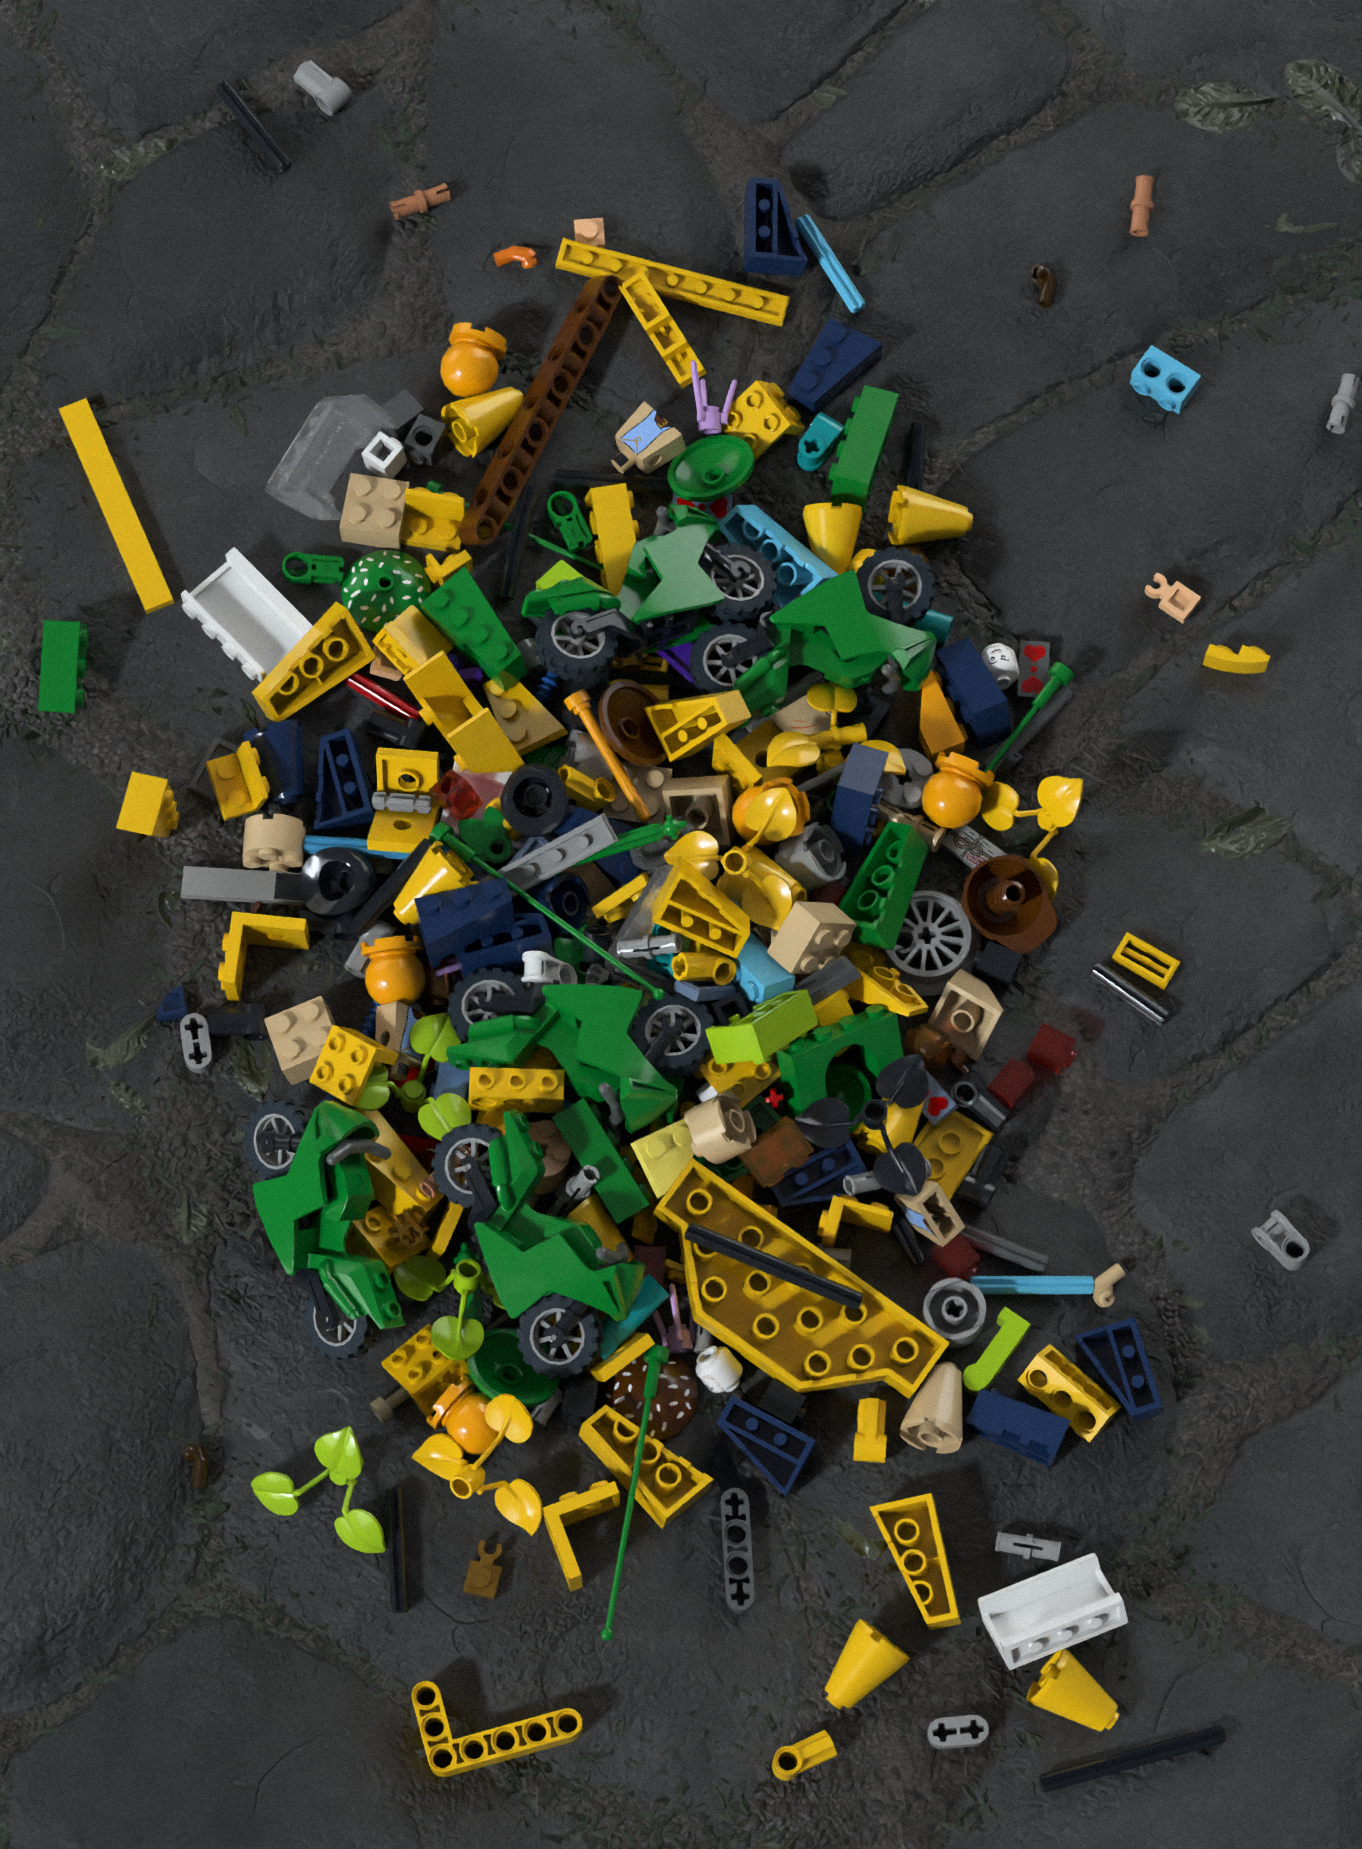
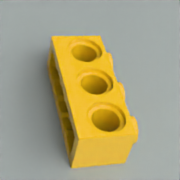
[468,1067,564,1113]
[1018,1344,1122,1443]

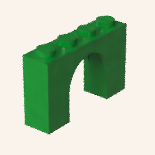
[776,1005,904,1118]

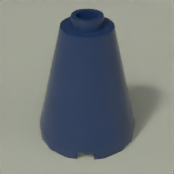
[242,720,304,807]
[512,873,591,935]

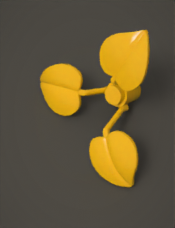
[767,682,906,785]
[980,776,1083,904]
[664,787,797,931]
[412,1394,542,1536]

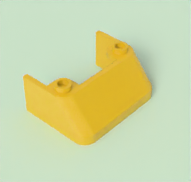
[403,650,525,774]

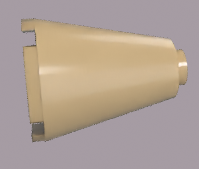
[900,1361,963,1454]

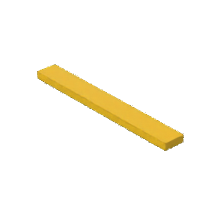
[555,238,790,327]
[59,398,174,614]

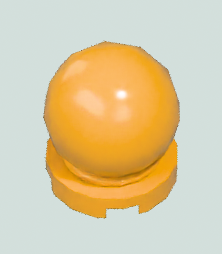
[440,322,507,398]
[921,751,995,829]
[732,777,810,846]
[360,935,426,1006]
[426,1373,503,1455]

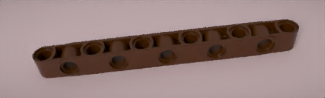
[458,275,622,546]

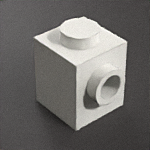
[361,431,407,479]

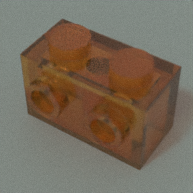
[737,1116,814,1188]

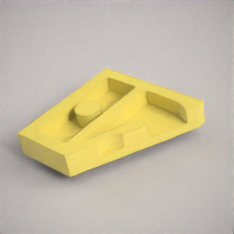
[631,1119,694,1199]

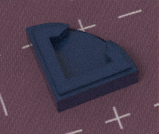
[157,985,188,1022]

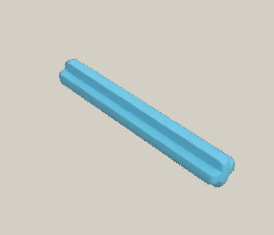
[796,214,865,313]
[969,1276,1094,1294]

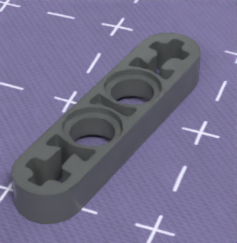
[720,1488,755,1614]

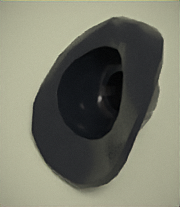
[500,763,568,838]
[300,847,376,916]

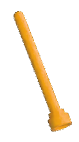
[564,689,651,822]

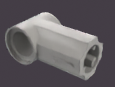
[294,60,353,116]
[344,918,399,979]

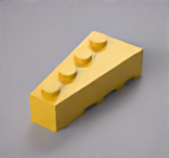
[584,483,640,597]
[251,602,377,723]
[355,1108,444,1222]
[579,1405,714,1529]
[869,1493,961,1631]

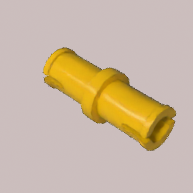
[805,722,867,750]

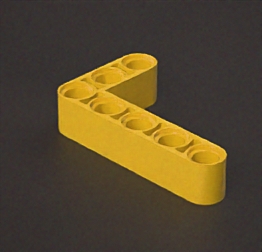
[411,1681,583,1777]

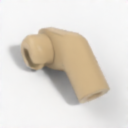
[1093,1263,1126,1307]

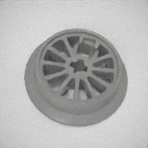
[875,890,981,996]

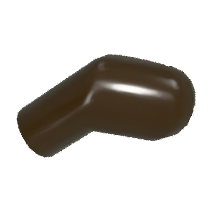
[1030,264,1057,308]
[184,1443,210,1489]

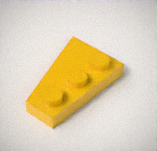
[482,680,569,757]

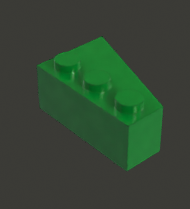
[38,620,89,714]

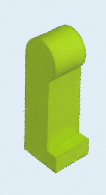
[962,1307,1031,1396]

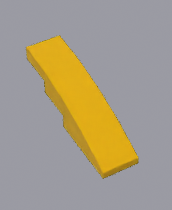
[618,270,707,389]

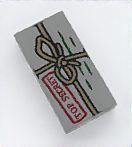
[941,825,1007,869]

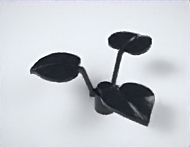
[794,1054,929,1196]

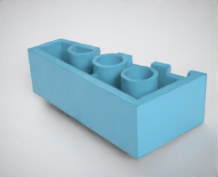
[718,505,838,607]
[718,931,795,1014]

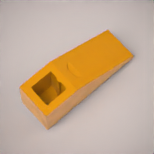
[918,670,968,764]

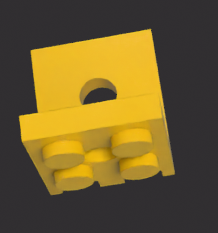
[712,721,806,797]
[367,747,440,853]
[218,911,310,1002]
[547,1308,655,1382]
[543,1480,620,1591]

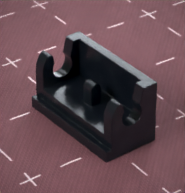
[839,692,891,757]

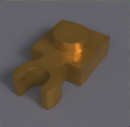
[463,1540,502,1600]

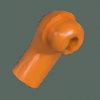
[493,245,537,269]

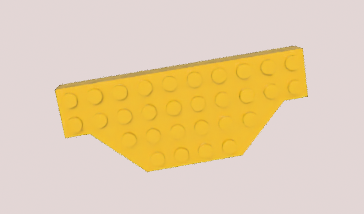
[652,1158,950,1399]

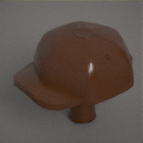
[960,854,1057,955]

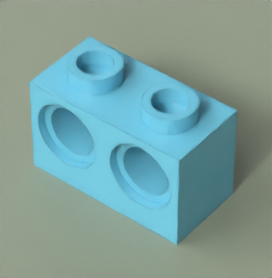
[1130,345,1201,414]

